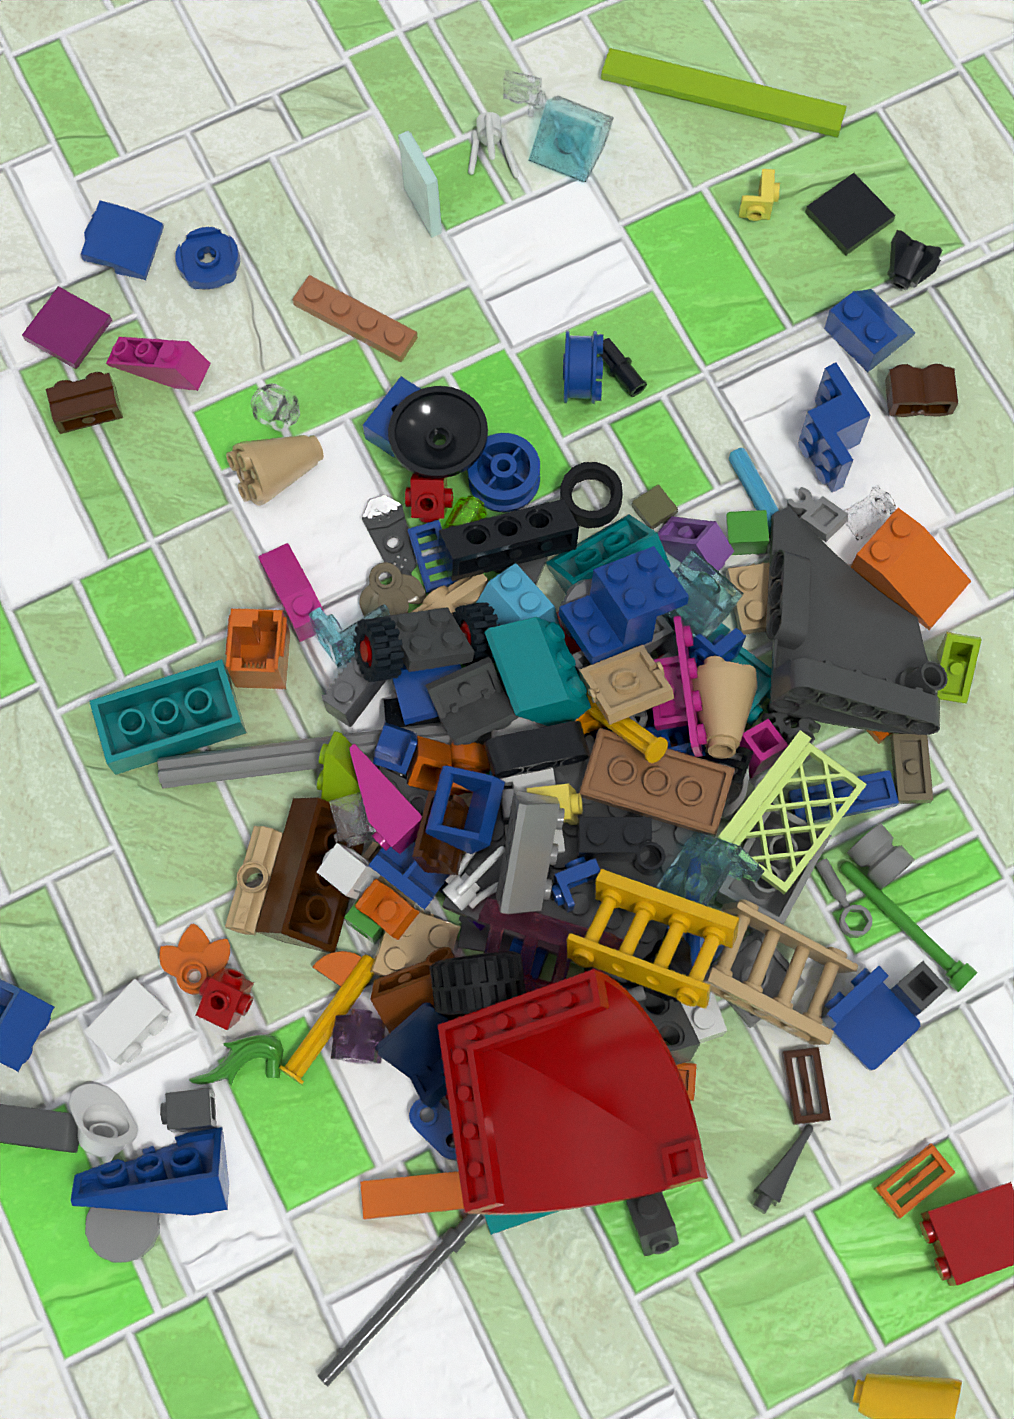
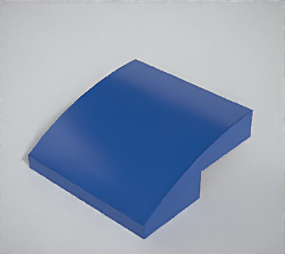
[81,200,164,280]

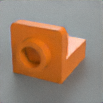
[355,879,420,940]

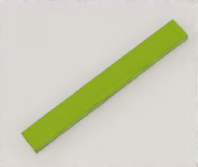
[601,48,847,138]

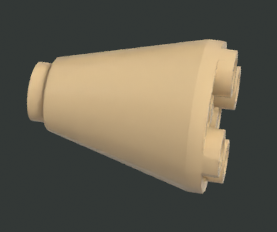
[226,435,324,506]
[692,656,757,759]

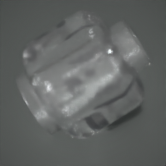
[251,383,300,431]

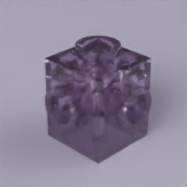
[330,1009,385,1064]

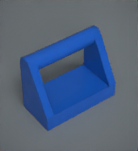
[425,766,505,854]

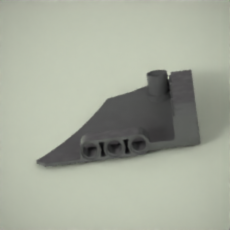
[766,507,948,735]

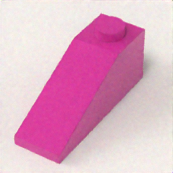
[258,543,330,642]
[349,744,422,854]

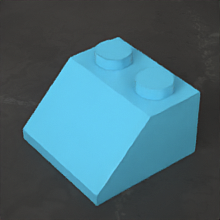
[476,563,560,626]

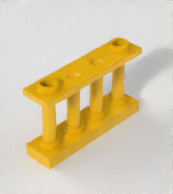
[567,869,739,1009]

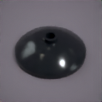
[388,386,488,479]

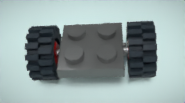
[354,602,500,682]

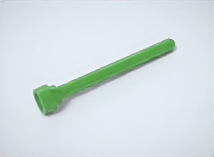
[840,861,978,992]

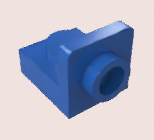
[688,628,746,667]

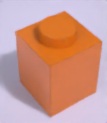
[407,736,452,791]

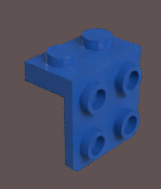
[821,966,920,1071]

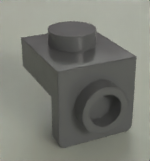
[626,1192,679,1256]

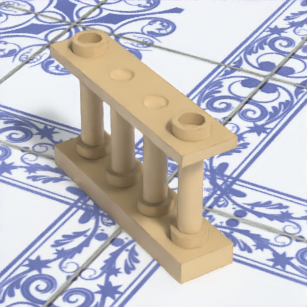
[703,899,859,1045]

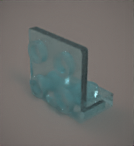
[309,604,390,668]
[656,831,764,906]

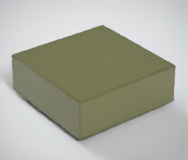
[632,484,678,529]

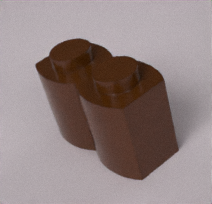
[885,364,958,417]

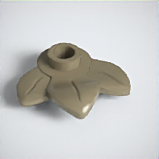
[359,562,426,617]

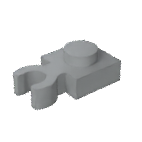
[787,487,848,542]

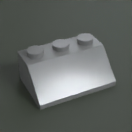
[496,791,565,914]

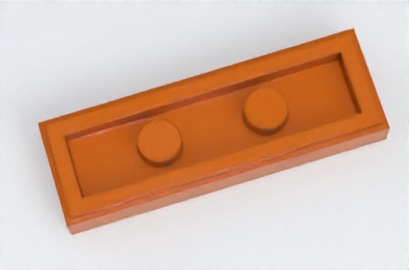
[360,1171,464,1220]

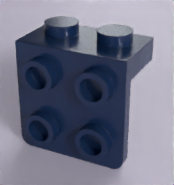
[376,1002,452,1109]

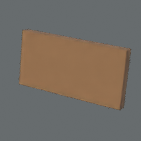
[579,728,735,838]

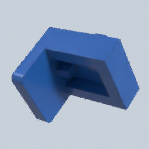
[551,857,600,913]

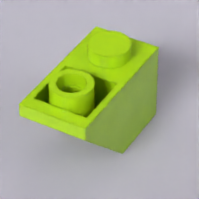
[317,731,363,813]

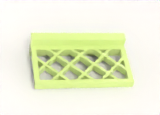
[713,730,867,895]

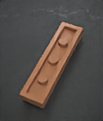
[292,275,418,362]

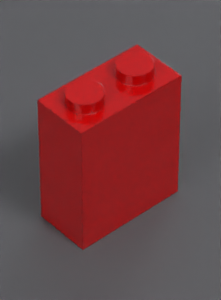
[920,1182,1014,1286]

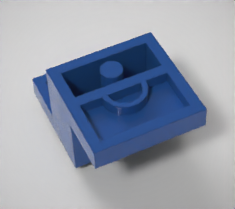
[798,362,871,493]
[559,546,689,665]

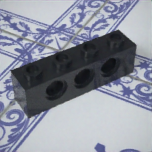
[438,499,579,582]

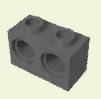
[638,992,701,1065]

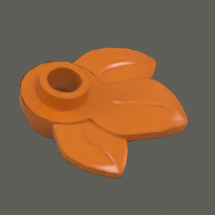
[159,924,230,995]

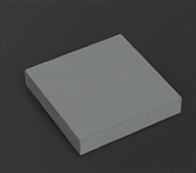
[709,929,805,1028]

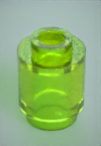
[444,495,488,529]

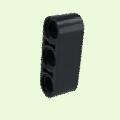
[484,721,590,779]

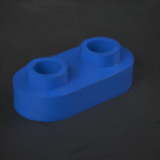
[409,1099,457,1161]

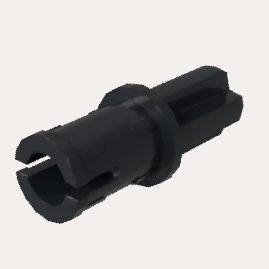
[598,338,647,397]

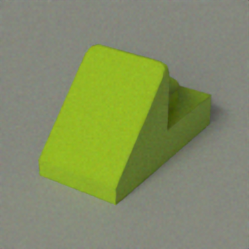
[936,632,982,704]

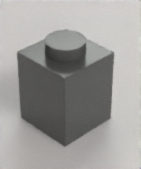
[890,961,948,1017]
[160,1088,217,1133]

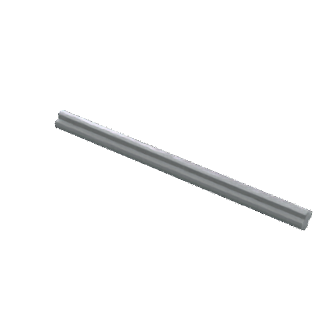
[157,722,492,788]

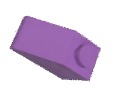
[657,516,734,574]

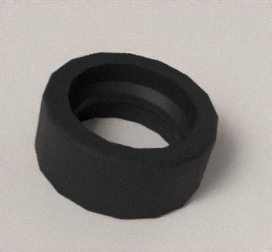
[560,462,623,528]

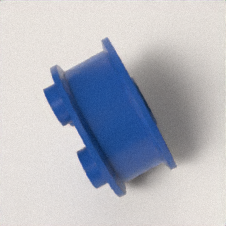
[563,330,603,404]
[467,433,540,512]

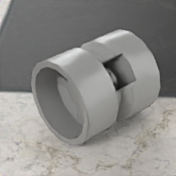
[847,823,915,890]

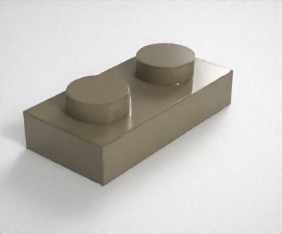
[890,734,933,804]

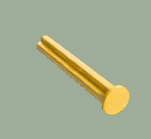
[586,690,668,763]
[279,955,375,1085]

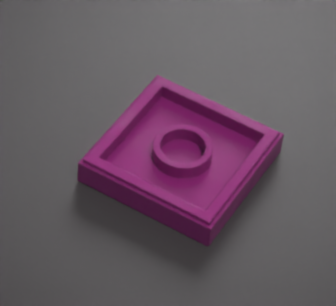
[22,286,113,369]

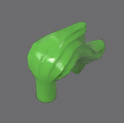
[189,1034,284,1085]

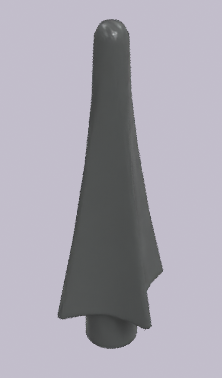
[752,1124,813,1214]

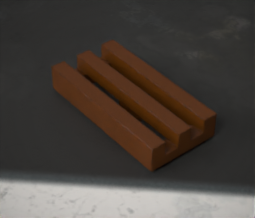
[782,1047,831,1125]

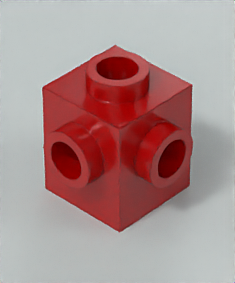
[405,473,453,523]
[196,968,254,1030]

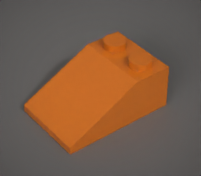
[851,507,971,630]

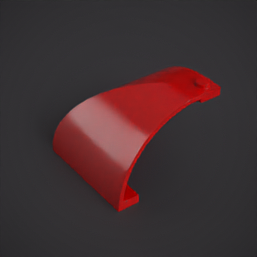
[438,969,708,1215]

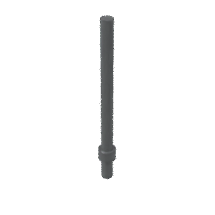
[318,1213,484,1387]

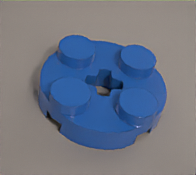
[175,227,240,289]

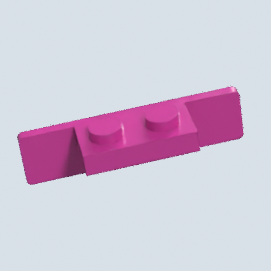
[652,615,707,757]

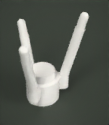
[468,112,519,178]
[442,846,505,911]

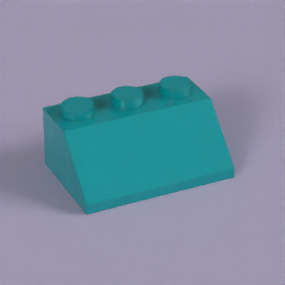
[546,514,671,595]
[484,617,591,726]

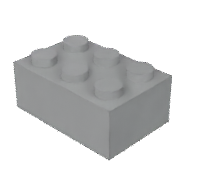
[715,803,832,924]

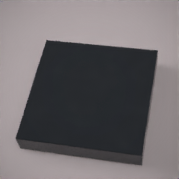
[805,173,895,255]

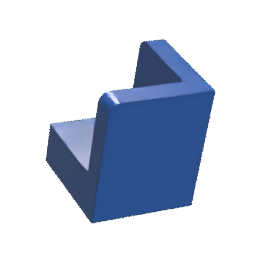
[373,722,417,775]

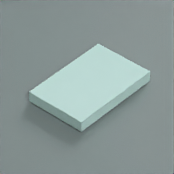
[398,131,442,238]

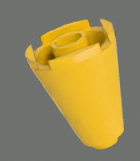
[853,1373,962,1419]

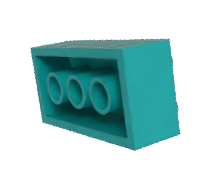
[89,659,247,775]

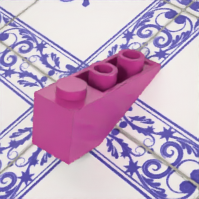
[106,337,211,390]

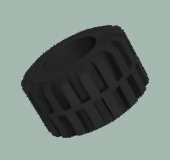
[429,951,526,1015]

